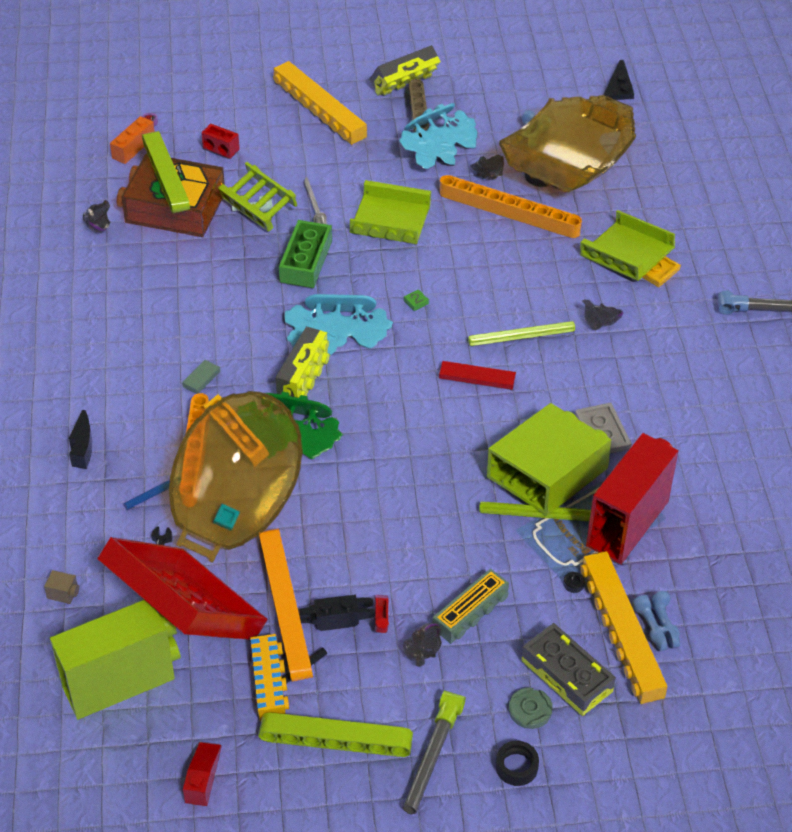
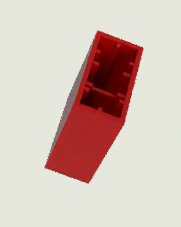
[586,433,679,565]

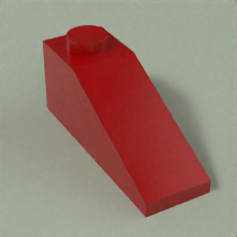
[183,742,222,806]

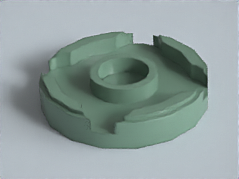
[509,687,552,729]

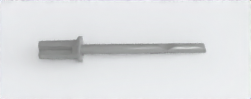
[304,177,328,225]

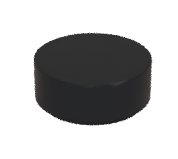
[564,572,585,593]

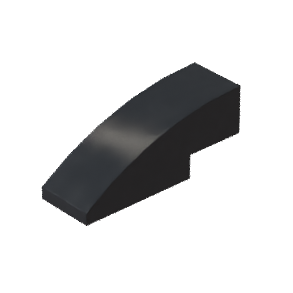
[69,410,92,469]

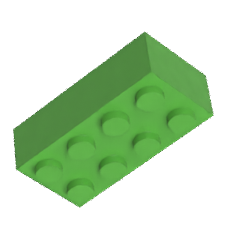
[279,220,332,288]

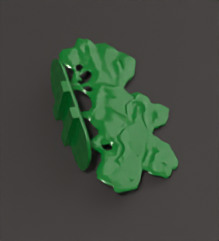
[235,392,343,459]

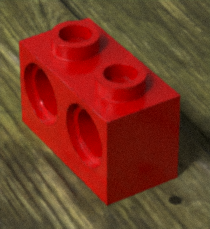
[201,123,240,159]

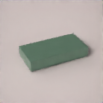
[182,360,220,394]

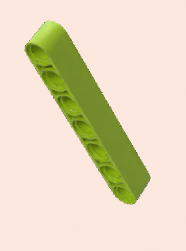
[142,131,190,214]
[258,713,413,757]

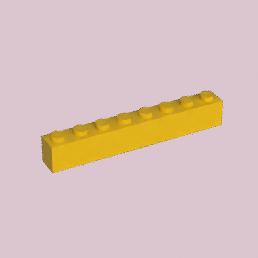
[273,61,367,145]
[580,551,668,704]

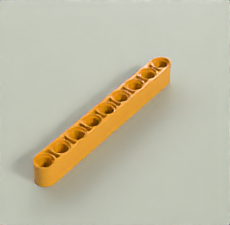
[439,175,582,238]
[259,528,313,682]

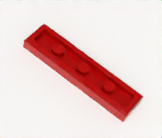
[439,361,516,390]

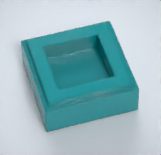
[213,504,240,531]

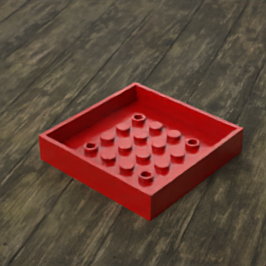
[97,537,268,640]

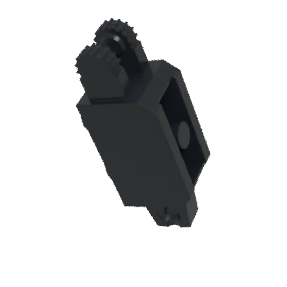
[299,594,375,631]

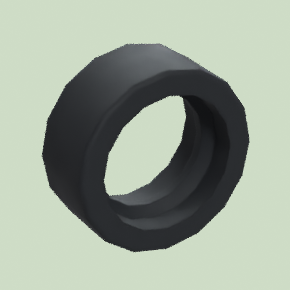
[496,740,539,786]

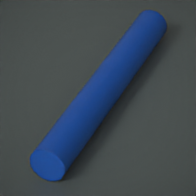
[124,477,178,510]

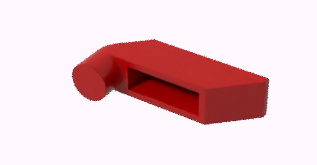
[374,595,389,633]

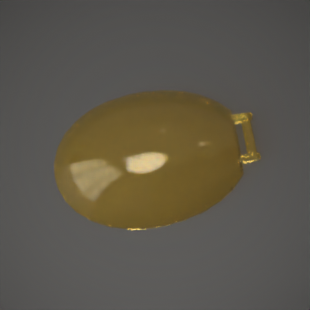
[169,391,303,562]

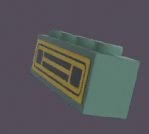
[432,568,509,644]

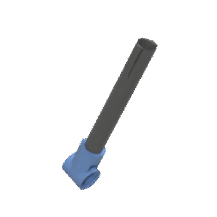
[718,291,792,315]

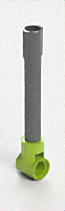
[403,690,466,815]

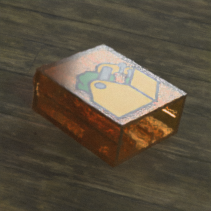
[117,153,225,238]

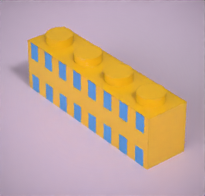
[250,634,290,722]

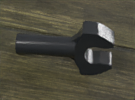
[151,526,173,545]

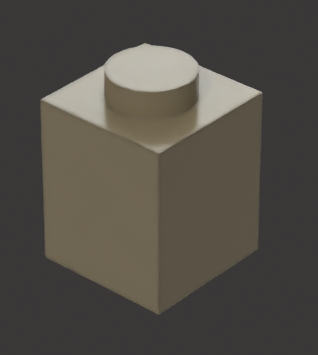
[44,570,79,604]

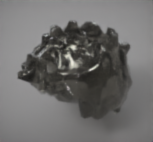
[470,154,504,180]

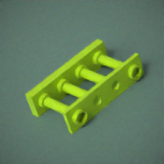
[218,162,297,232]

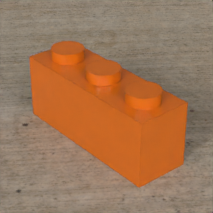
[110,116,155,164]

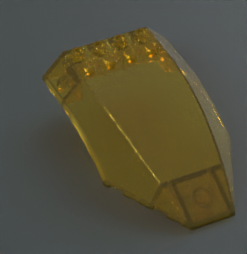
[499,95,636,192]

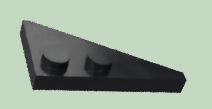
[603,60,634,101]

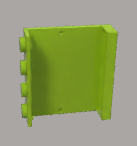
[350,180,431,244]
[580,210,675,281]

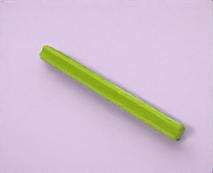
[468,321,575,346]
[479,501,591,521]

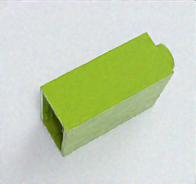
[487,403,611,516]
[50,600,181,720]

